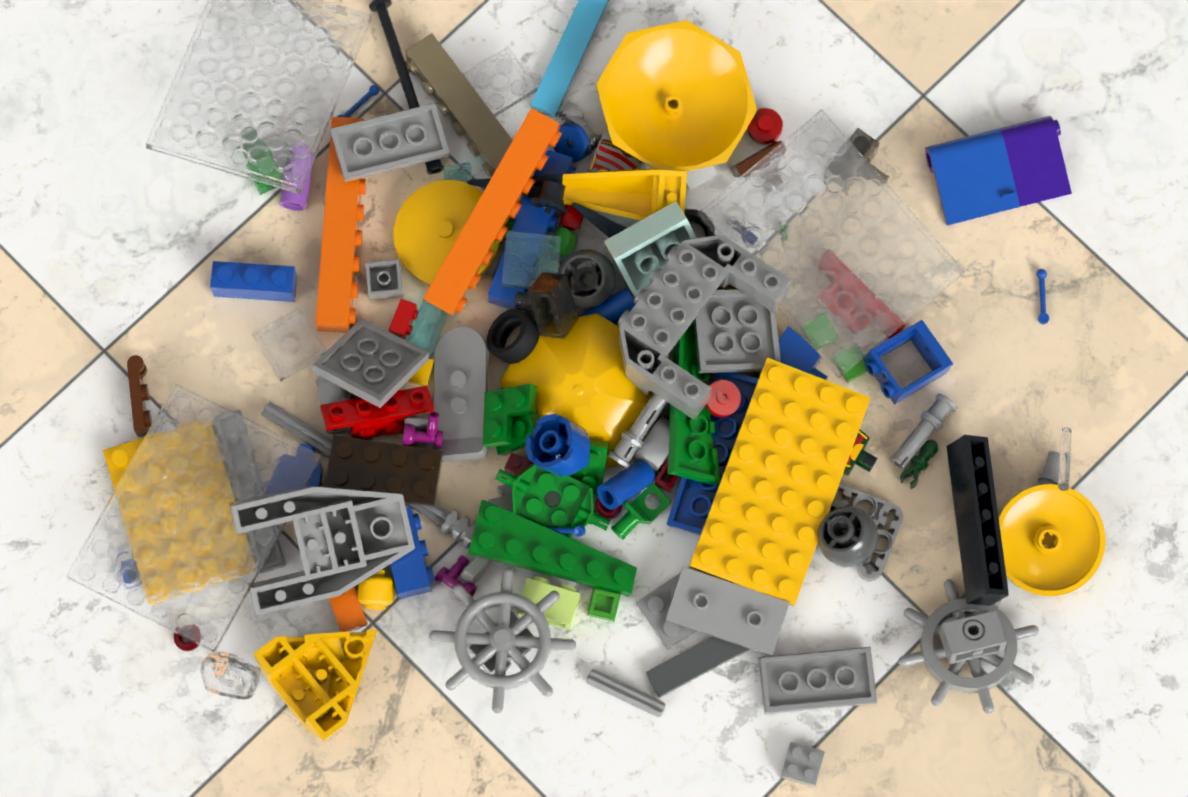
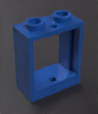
[863,320,953,405]

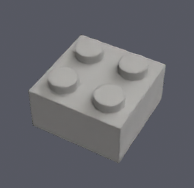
[365,260,403,300]
[780,742,825,788]

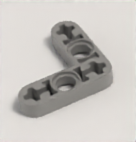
[831,484,903,582]

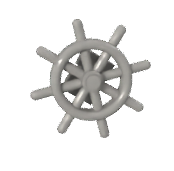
[429,568,576,713]
[898,579,1039,714]

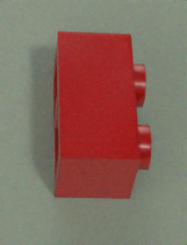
[560,204,584,230]
[388,299,419,340]

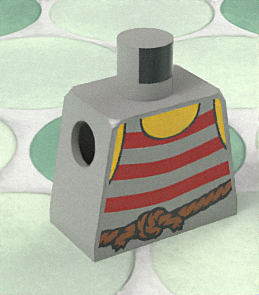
[588,131,648,172]

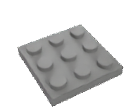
[693,289,781,373]
[313,318,429,408]

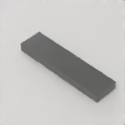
[646,637,751,698]

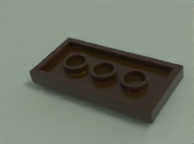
[324,435,444,507]

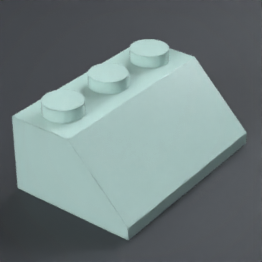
[604,201,696,297]

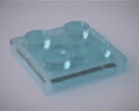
[501,231,561,292]

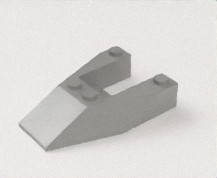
[229,486,415,616]

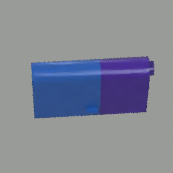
[925,116,1072,226]

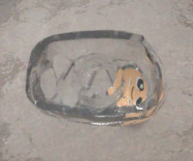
[200,651,260,699]

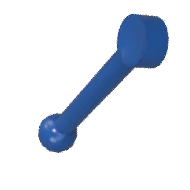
[337,85,379,118]
[1036,269,1049,325]
[540,524,586,537]

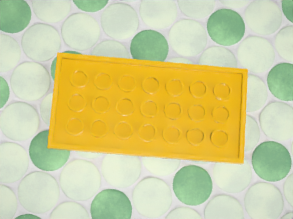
[689,358,871,606]

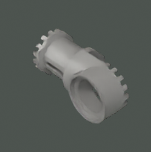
[557,101,602,155]

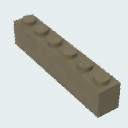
[405,33,513,178]

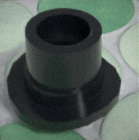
[530,180,568,214]

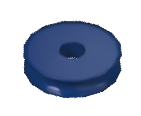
[553,122,590,163]

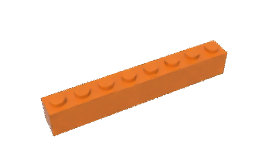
[423,108,562,317]
[315,117,366,333]

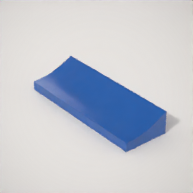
[666,372,758,536]

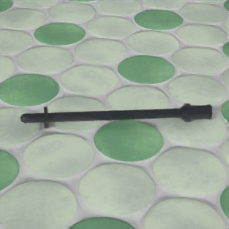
[369,0,444,175]

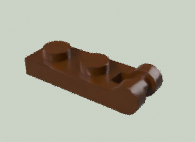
[127,355,152,437]

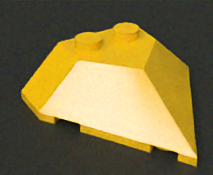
[253,629,377,741]

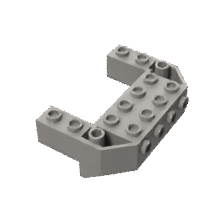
[618,235,791,420]

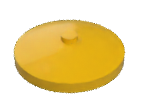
[393,180,502,285]
[998,484,1106,596]

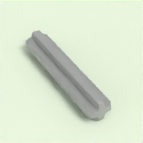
[586,669,666,717]

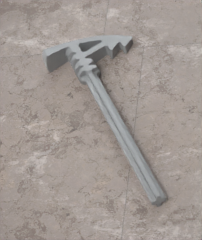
[261,402,513,584]

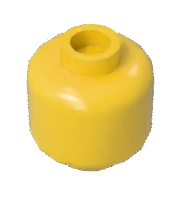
[358,570,394,610]

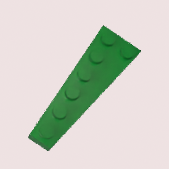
[668,322,720,485]
[468,500,637,597]

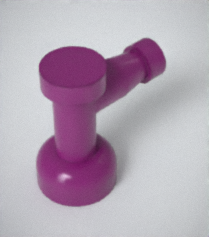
[403,412,443,447]
[435,555,477,602]

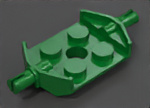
[495,463,611,538]

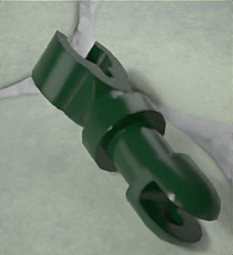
[900,440,938,489]

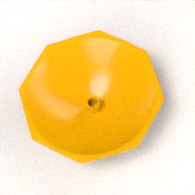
[596,20,757,172]
[500,313,663,469]

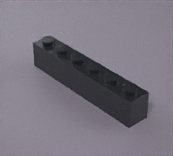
[946,435,1009,606]

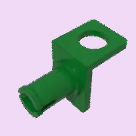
[611,483,671,540]

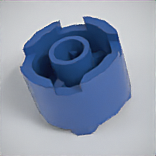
[525,414,590,477]

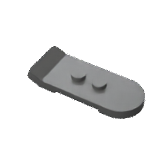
[432,327,489,462]

